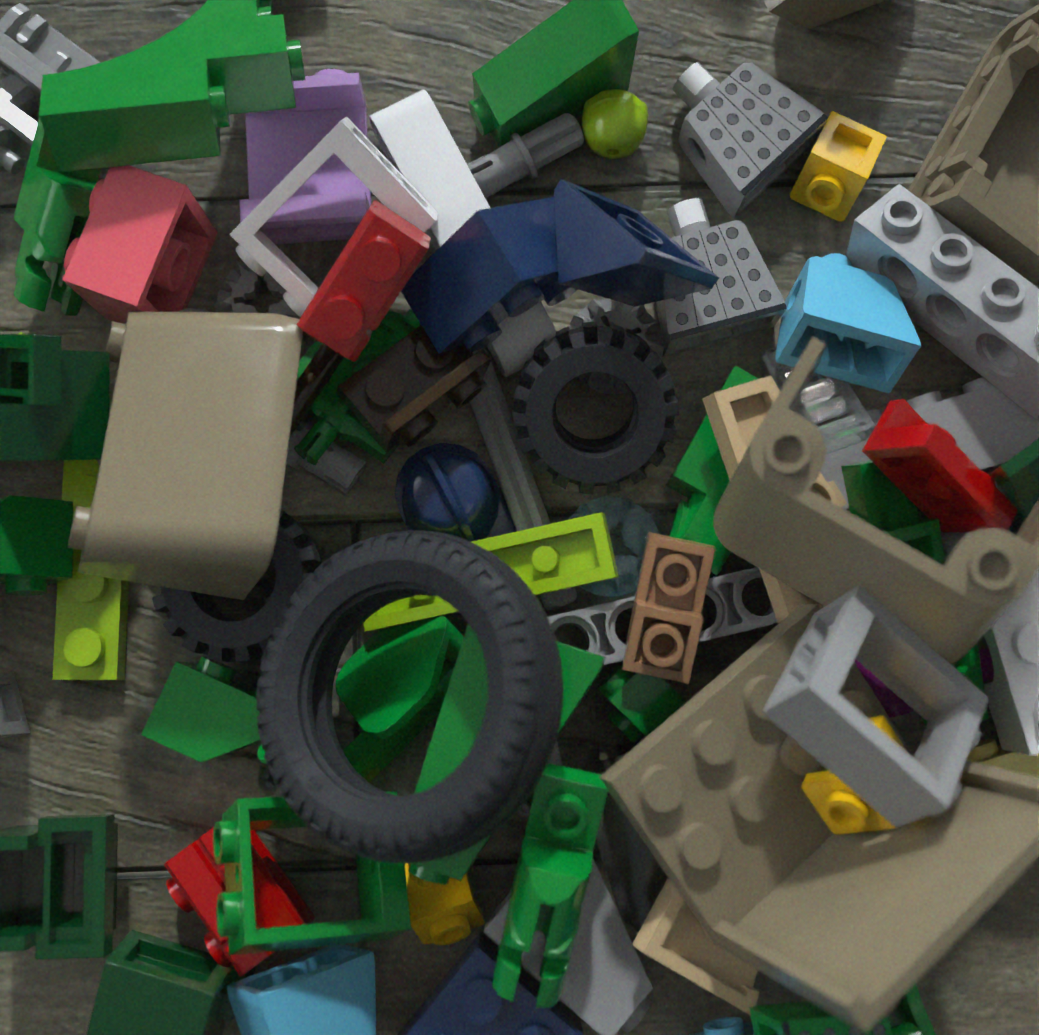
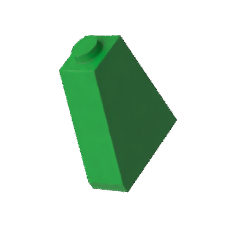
[468,0,639,148]

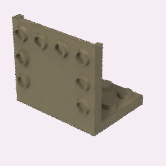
[599,604,1039,1033]

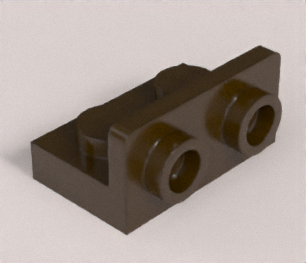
[337,325,492,453]

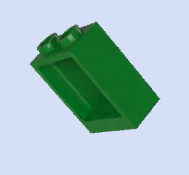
[213,791,411,956]

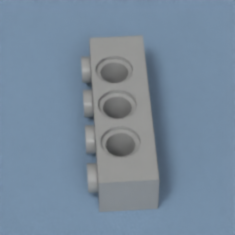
[846,184,1039,420]

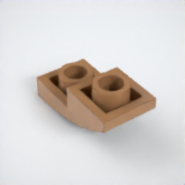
[622,532,716,684]

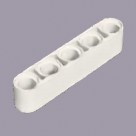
[369,89,556,378]

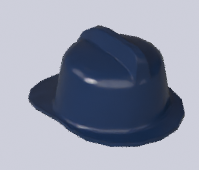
[395,443,516,542]

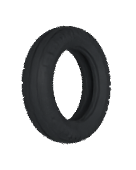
[257,531,564,863]

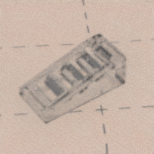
[759,346,875,455]

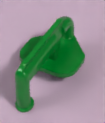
[257,615,464,783]

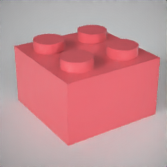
[62,165,218,324]

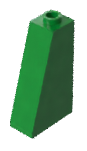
[409,623,606,884]

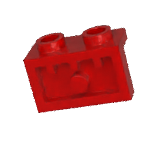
[862,399,1018,532]

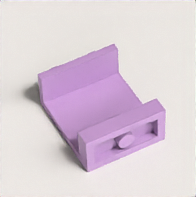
[239,69,372,244]

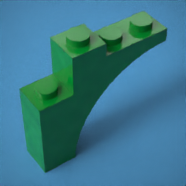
[39,0,306,172]

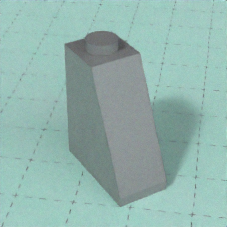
[484,858,653,1035]

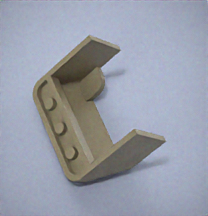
[714,337,1039,664]

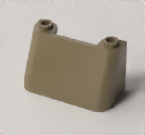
[908,4,1039,285]
[68,311,303,600]

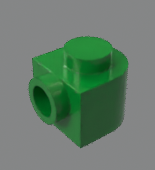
[597,662,687,744]

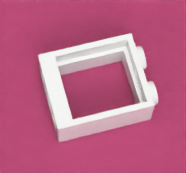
[229,117,438,317]

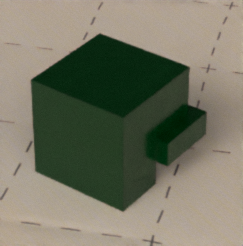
[0,334,110,461]
[0,814,118,960]
[86,930,256,1035]

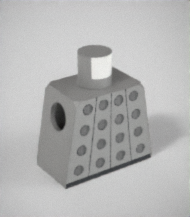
[673,62,828,218]
[655,198,787,357]

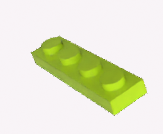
[52,460,129,680]
[363,512,619,632]

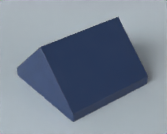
[554,179,719,307]

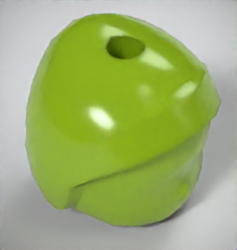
[582,89,648,159]

